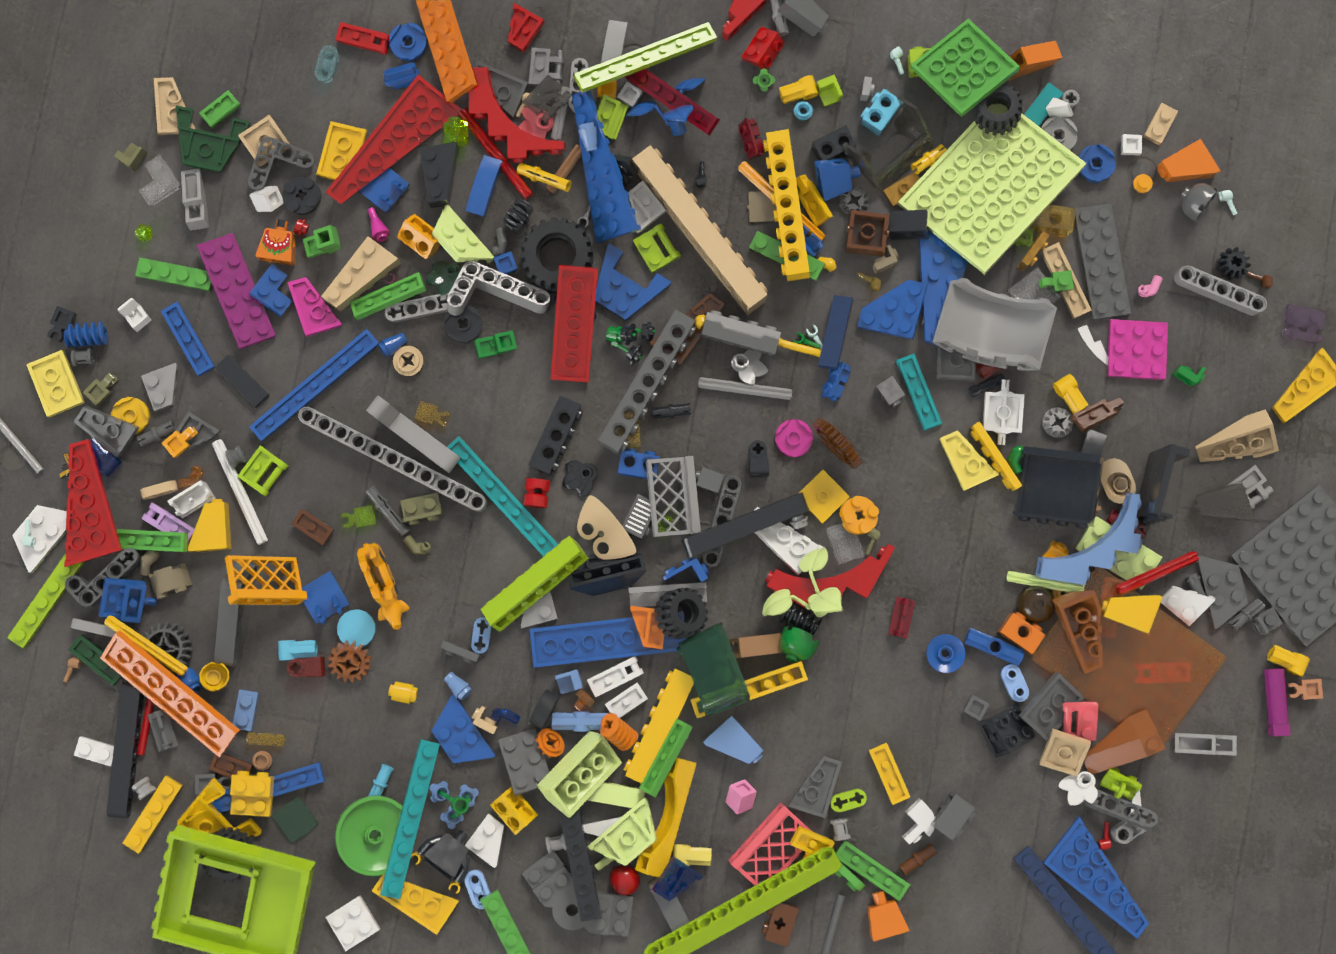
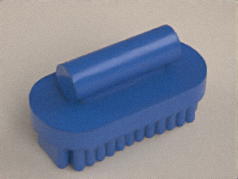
[383,62,420,90]

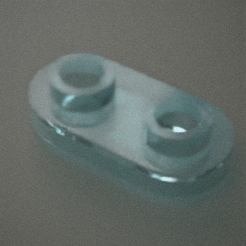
[314,45,340,83]

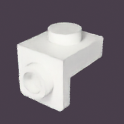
[118,298,151,332]

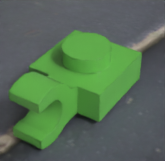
[1038,270,1074,292]

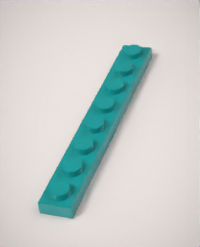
[447,436,559,557]
[380,739,440,899]

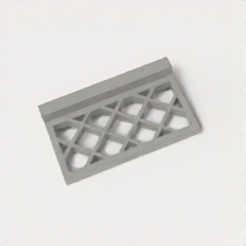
[646,456,701,537]

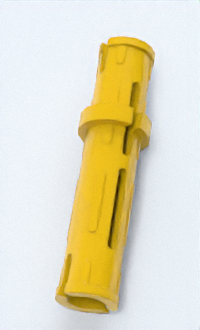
[517,163,572,192]

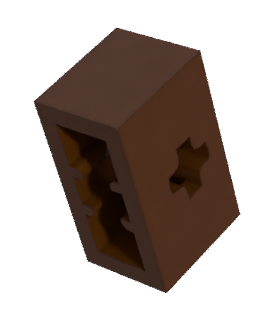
[761,901,799,947]

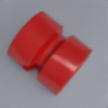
[523,478,551,508]

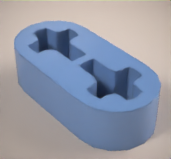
[471,617,492,654]

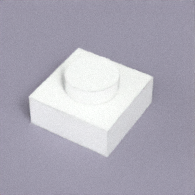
[1121,134,1142,156]

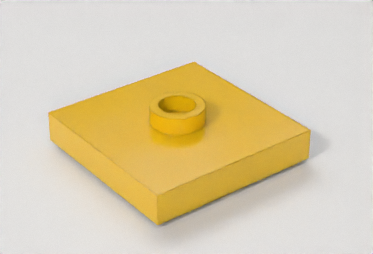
[799,470,850,523]

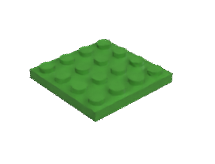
[911,18,1020,117]

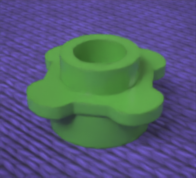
[753,69,775,92]

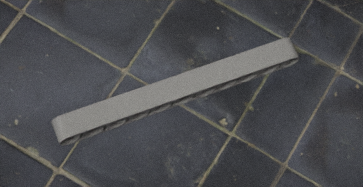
[298,407,487,512]

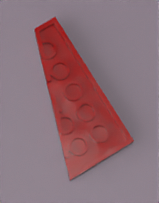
[64,439,123,567]

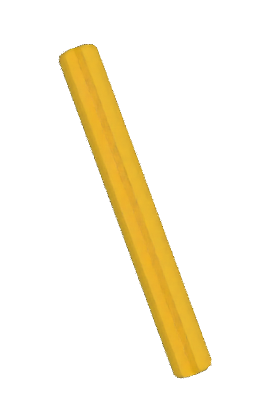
[104,615,188,676]

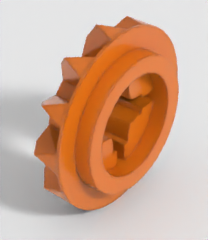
[536,728,565,758]

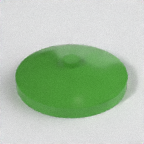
[335,795,402,876]

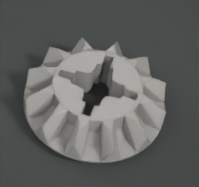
[1042,407,1074,438]

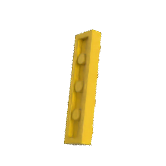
[970,421,1022,491]
[123,776,183,854]

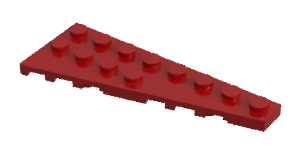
[326,75,462,205]

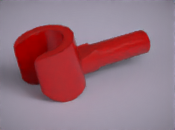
[1098,822,1111,850]

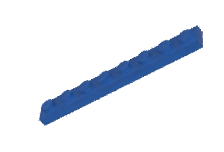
[249,329,379,442]

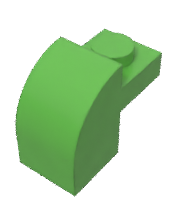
[303,225,341,258]

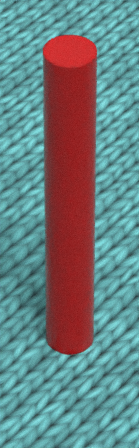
[137,698,154,755]

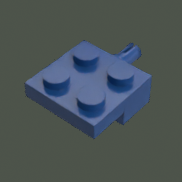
[99,578,157,623]

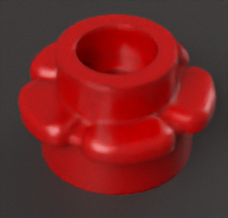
[294,219,309,237]

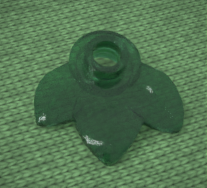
[426,261,461,295]

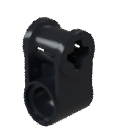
[749,440,769,478]

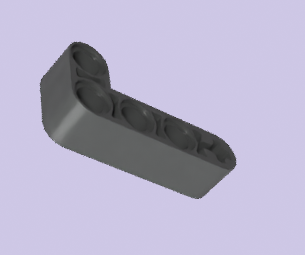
[65,548,143,607]

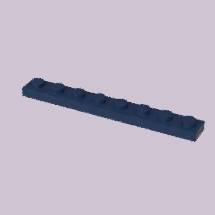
[1013,846,1117,954]

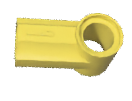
[672,844,712,866]

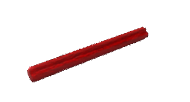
[458,108,533,200]

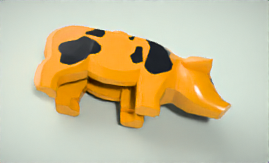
[357,543,410,630]

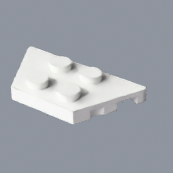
[12,505,67,573]

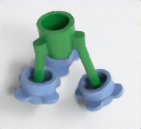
[429,781,479,829]

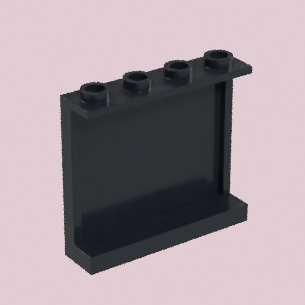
[1136,444,1191,526]
[1013,446,1104,529]

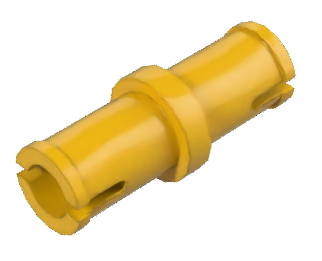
[911,144,947,174]

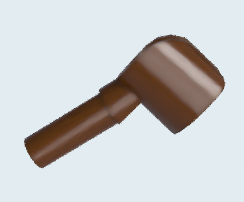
[1246,271,1273,288]

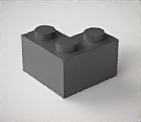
[930,791,975,841]

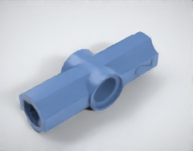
[552,711,608,732]

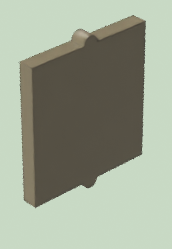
[747,191,779,223]

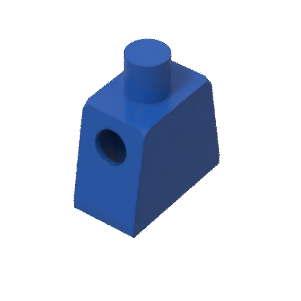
[814,159,861,201]

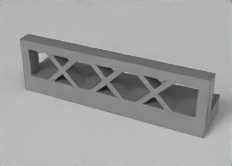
[629,582,707,607]

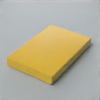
[316,121,368,180]

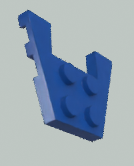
[595,243,671,321]

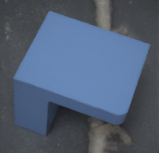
[555,669,583,694]

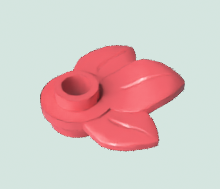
[519,107,554,139]

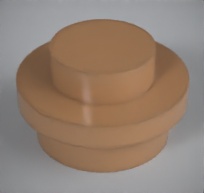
[252,751,272,771]

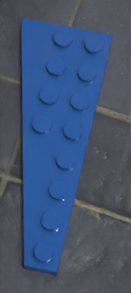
[572,90,641,243]

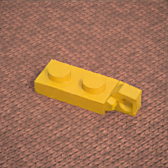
[796,175,833,227]

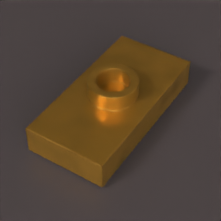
[883,172,920,207]

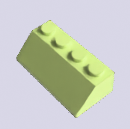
[537,731,622,818]

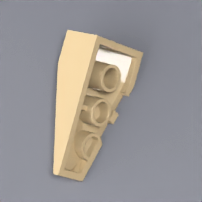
[1195,409,1279,462]

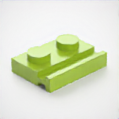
[597,95,629,141]

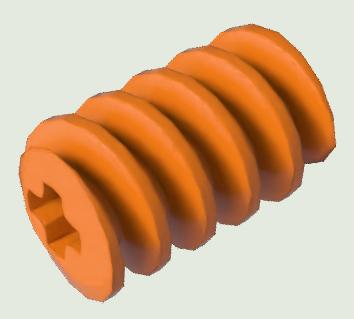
[600,713,638,751]

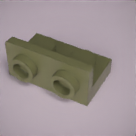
[400,492,443,526]

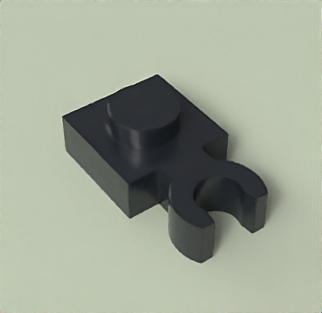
[47,306,77,342]

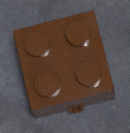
[845,210,889,257]

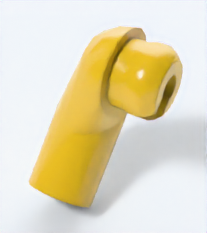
[818,257,837,272]

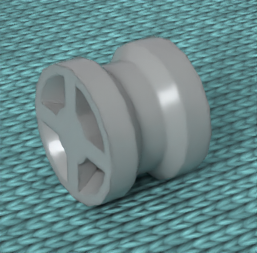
[131,776,157,801]

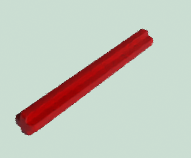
[1115,551,1199,595]

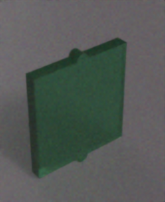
[272,796,318,843]

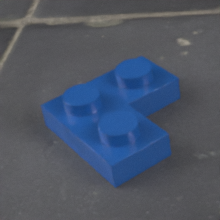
[249,264,292,317]

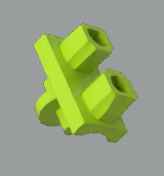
[1100,767,1142,801]

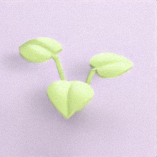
[762,548,842,617]

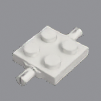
[983,380,1024,445]

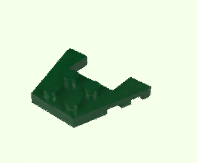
[176,105,250,173]

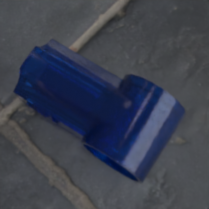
[91,439,122,477]

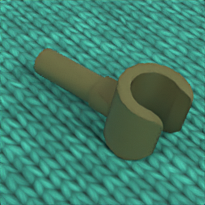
[865,528,880,555]

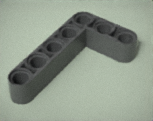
[214,562,257,667]

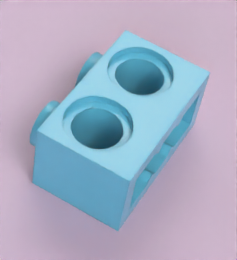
[861,89,902,136]

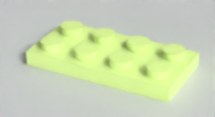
[1074,516,1162,590]

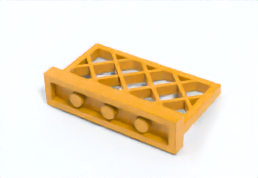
[225,555,308,605]

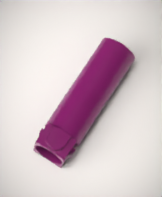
[1264,669,1291,736]

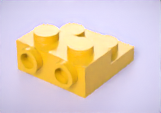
[230,771,275,817]

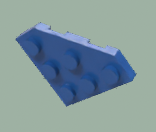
[857,280,928,340]

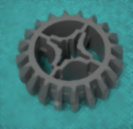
[144,622,193,674]

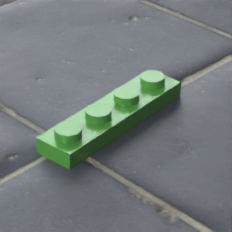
[749,231,825,281]
[135,257,212,292]
[350,272,426,320]
[117,529,188,552]
[639,718,693,798]
[835,840,910,901]
[480,889,531,954]

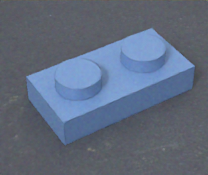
[233,689,260,731]

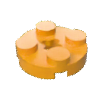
[839,496,879,535]

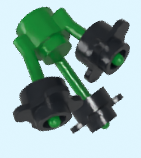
[606,322,656,366]

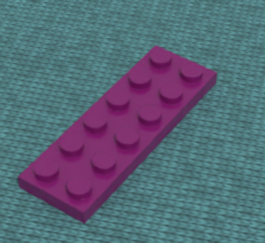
[197,233,276,350]

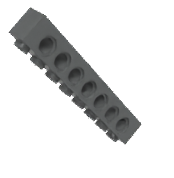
[598,309,696,454]

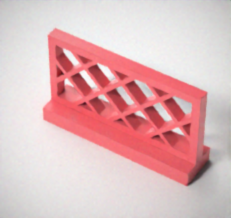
[728,802,811,886]

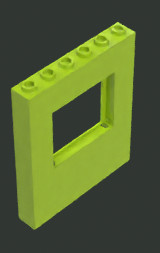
[151,825,316,954]

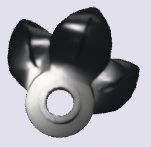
[562,460,597,498]

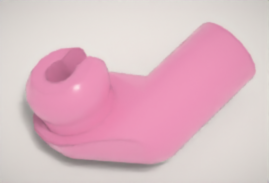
[1138,275,1163,298]

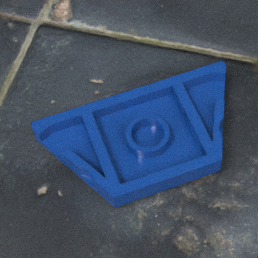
[432,694,496,763]

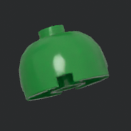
[779,626,820,663]

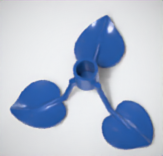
[625,78,706,136]

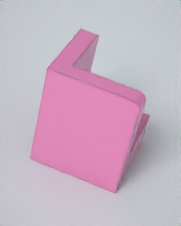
[726,779,757,815]

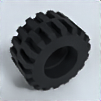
[973,83,1023,136]
[654,587,708,639]
[201,827,255,883]

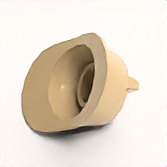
[1101,458,1136,504]

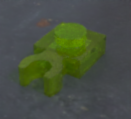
[341,505,377,528]

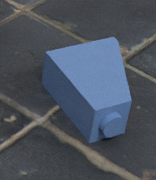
[703,716,763,764]

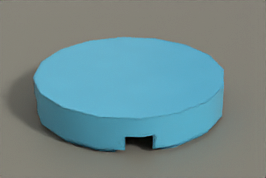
[337,609,376,647]

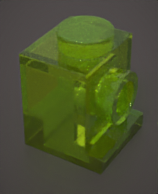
[442,117,469,147]

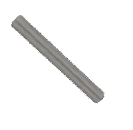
[698,377,792,400]

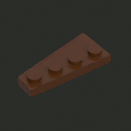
[650,293,725,366]

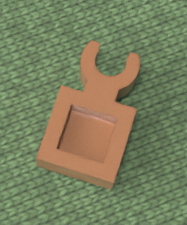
[1286,679,1323,700]

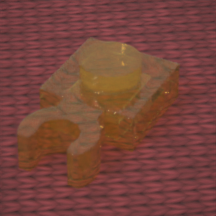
[414,400,451,426]

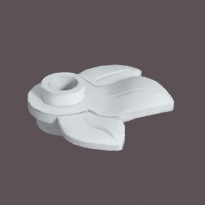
[1059,771,1098,805]

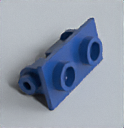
[790,224,824,257]
[821,362,851,402]

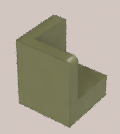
[114,143,148,171]

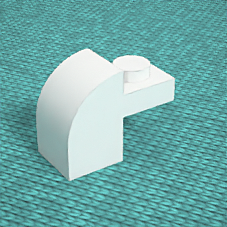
[902,798,935,844]

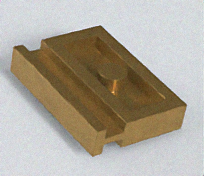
[1017,231,1050,272]

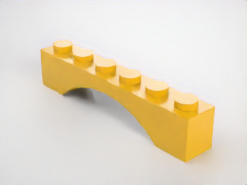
[635,757,697,878]

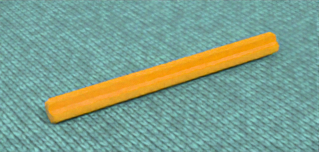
[738,161,825,240]

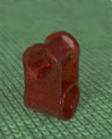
[287,657,326,677]

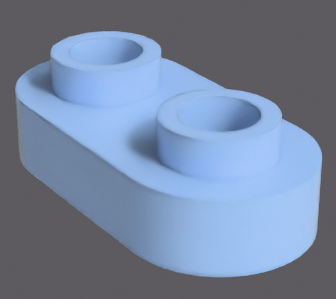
[1000,664,1029,702]
[465,869,491,909]

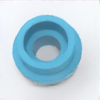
[794,101,813,120]

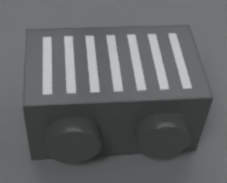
[622,494,660,540]

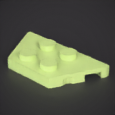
[431,204,494,263]
[587,797,657,866]

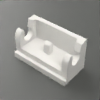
[168,480,216,519]

